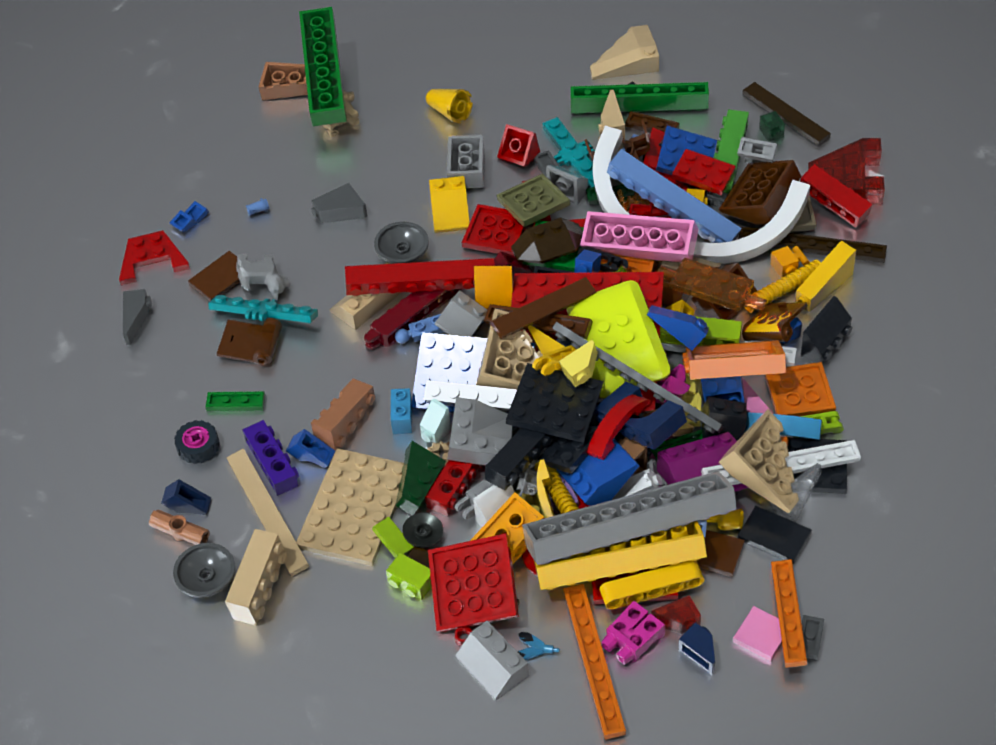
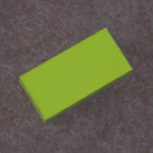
[372,517,414,558]

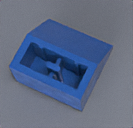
[701,376,745,403]

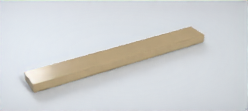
[227,448,310,577]

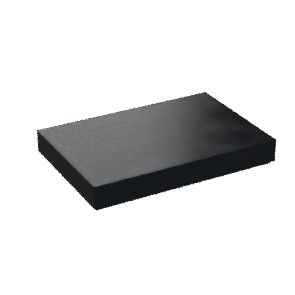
[737,505,812,564]

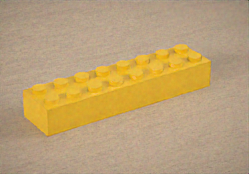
[534,521,707,590]

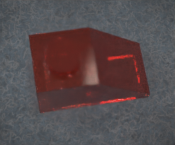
[651,595,701,634]

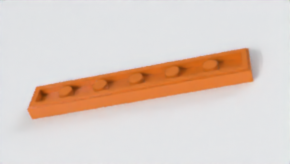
[771,559,807,668]

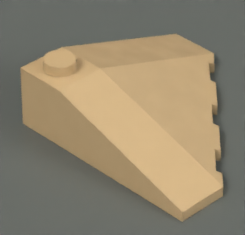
[590,25,659,80]
[476,309,543,390]
[719,409,799,513]

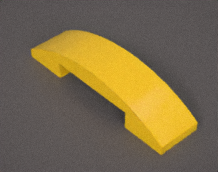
[537,459,555,518]

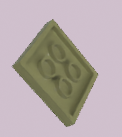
[497,173,570,227]

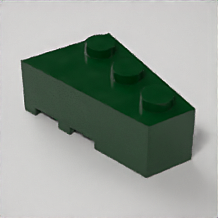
[396,441,446,516]

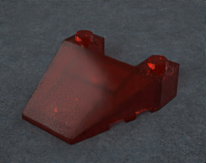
[808,138,885,205]

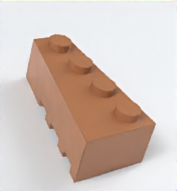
[258,62,308,101]
[311,378,376,454]

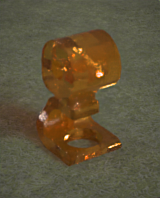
[616,190,650,212]

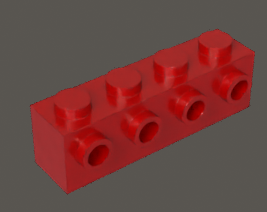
[800,164,872,228]

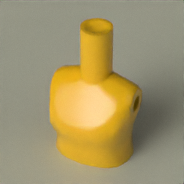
[707,508,744,531]

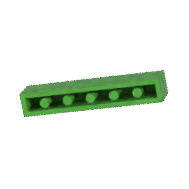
[714,109,749,194]

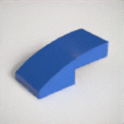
[169,201,209,233]

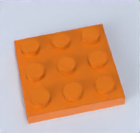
[764,362,836,417]

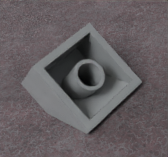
[546,165,589,205]
[434,290,487,337]

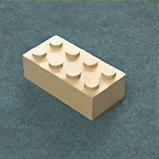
[225,529,286,626]

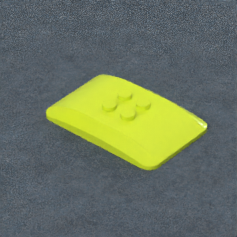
[566,280,671,399]

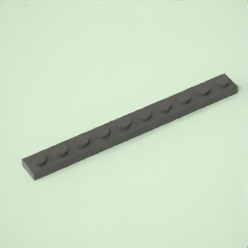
[552,322,724,434]

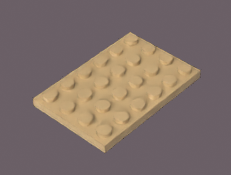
[296,448,404,566]

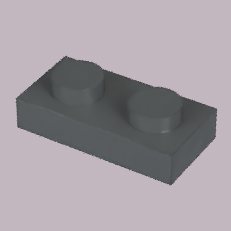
[802,615,825,660]

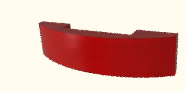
[587,394,649,460]

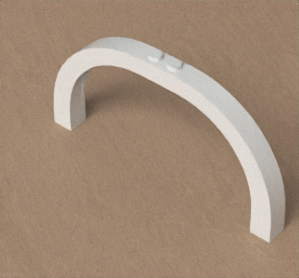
[593,126,810,264]

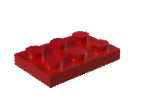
[672,149,736,196]

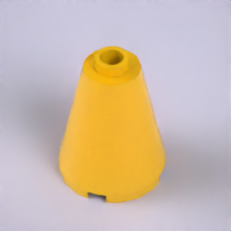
[426,89,473,123]

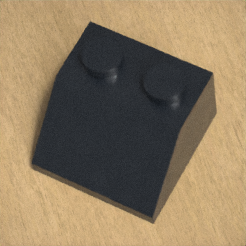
[701,396,747,441]

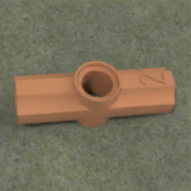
[149,510,210,545]

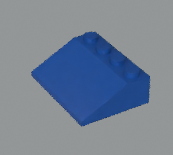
[557,425,640,506]

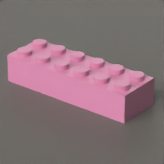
[580,211,699,263]

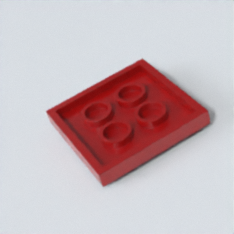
[461,204,526,256]

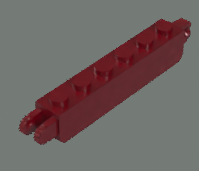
[364,289,463,350]

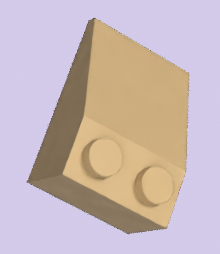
[598,89,625,151]

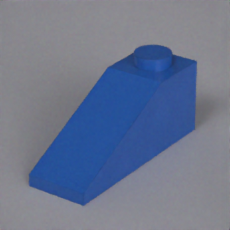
[647,305,709,351]

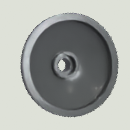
[374,221,429,264]
[173,543,236,598]

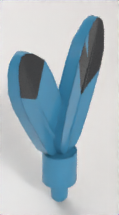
[518,632,560,660]

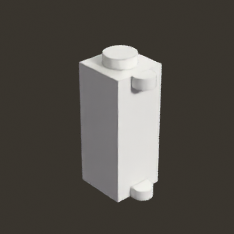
[612,469,663,500]

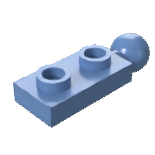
[395,314,444,344]

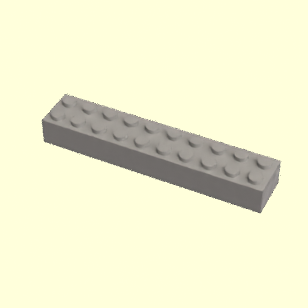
[522,471,737,565]

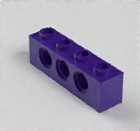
[242,420,299,496]

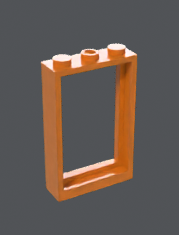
[682,340,786,380]

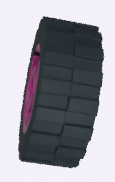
[174,420,220,464]

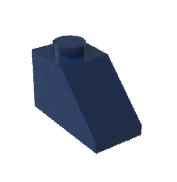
[161,479,211,515]
[678,622,715,675]

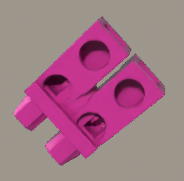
[601,601,665,665]

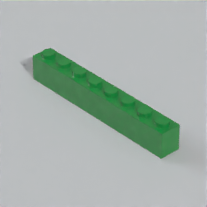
[570,82,709,113]

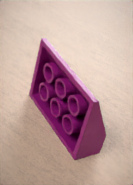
[657,432,749,492]

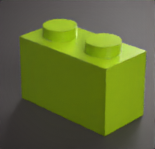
[386,553,432,600]

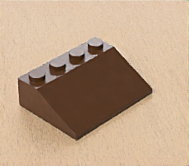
[718,160,802,225]

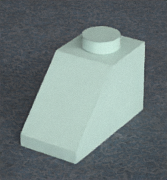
[420,398,451,444]

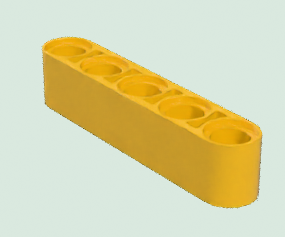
[599,560,704,610]

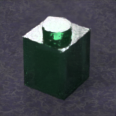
[759,111,785,142]

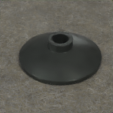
[402,513,443,547]

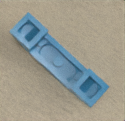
[744,412,822,440]

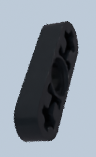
[578,247,628,272]

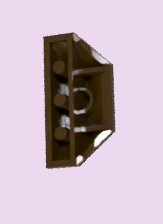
[511,218,583,264]

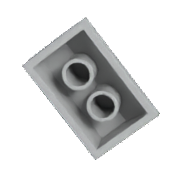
[455,621,529,701]

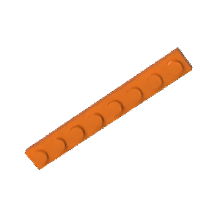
[563,584,626,740]

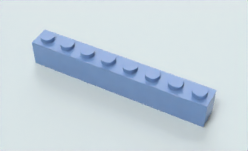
[607,149,741,243]

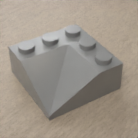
[447,397,512,465]

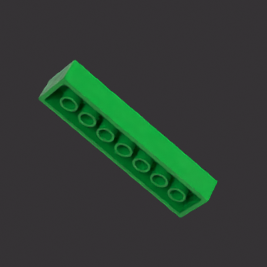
[299,7,347,127]

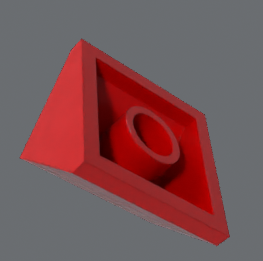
[497,124,540,167]

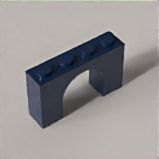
[594,382,687,450]

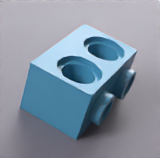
[391,388,412,434]

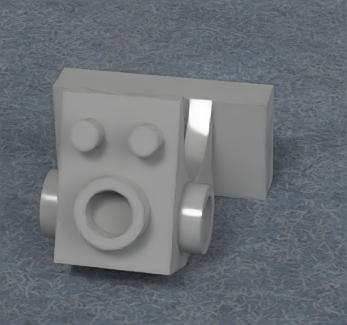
[737,137,777,163]

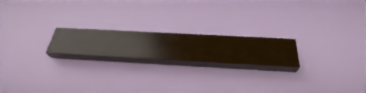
[738,226,887,263]

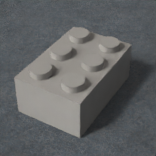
[447,135,484,188]

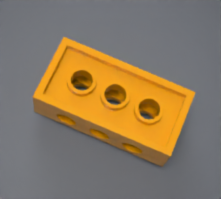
[470,492,545,565]

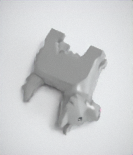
[236,254,291,300]

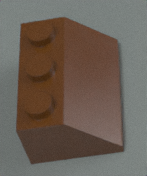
[691,262,757,320]

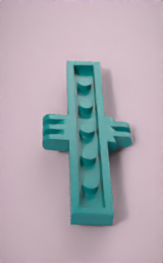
[542,117,595,188]
[208,295,318,323]

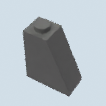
[311,183,367,223]

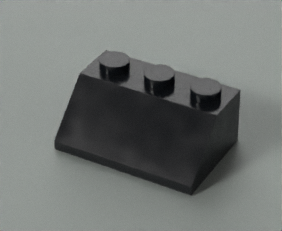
[801,296,852,364]

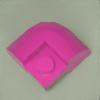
[656,364,690,405]

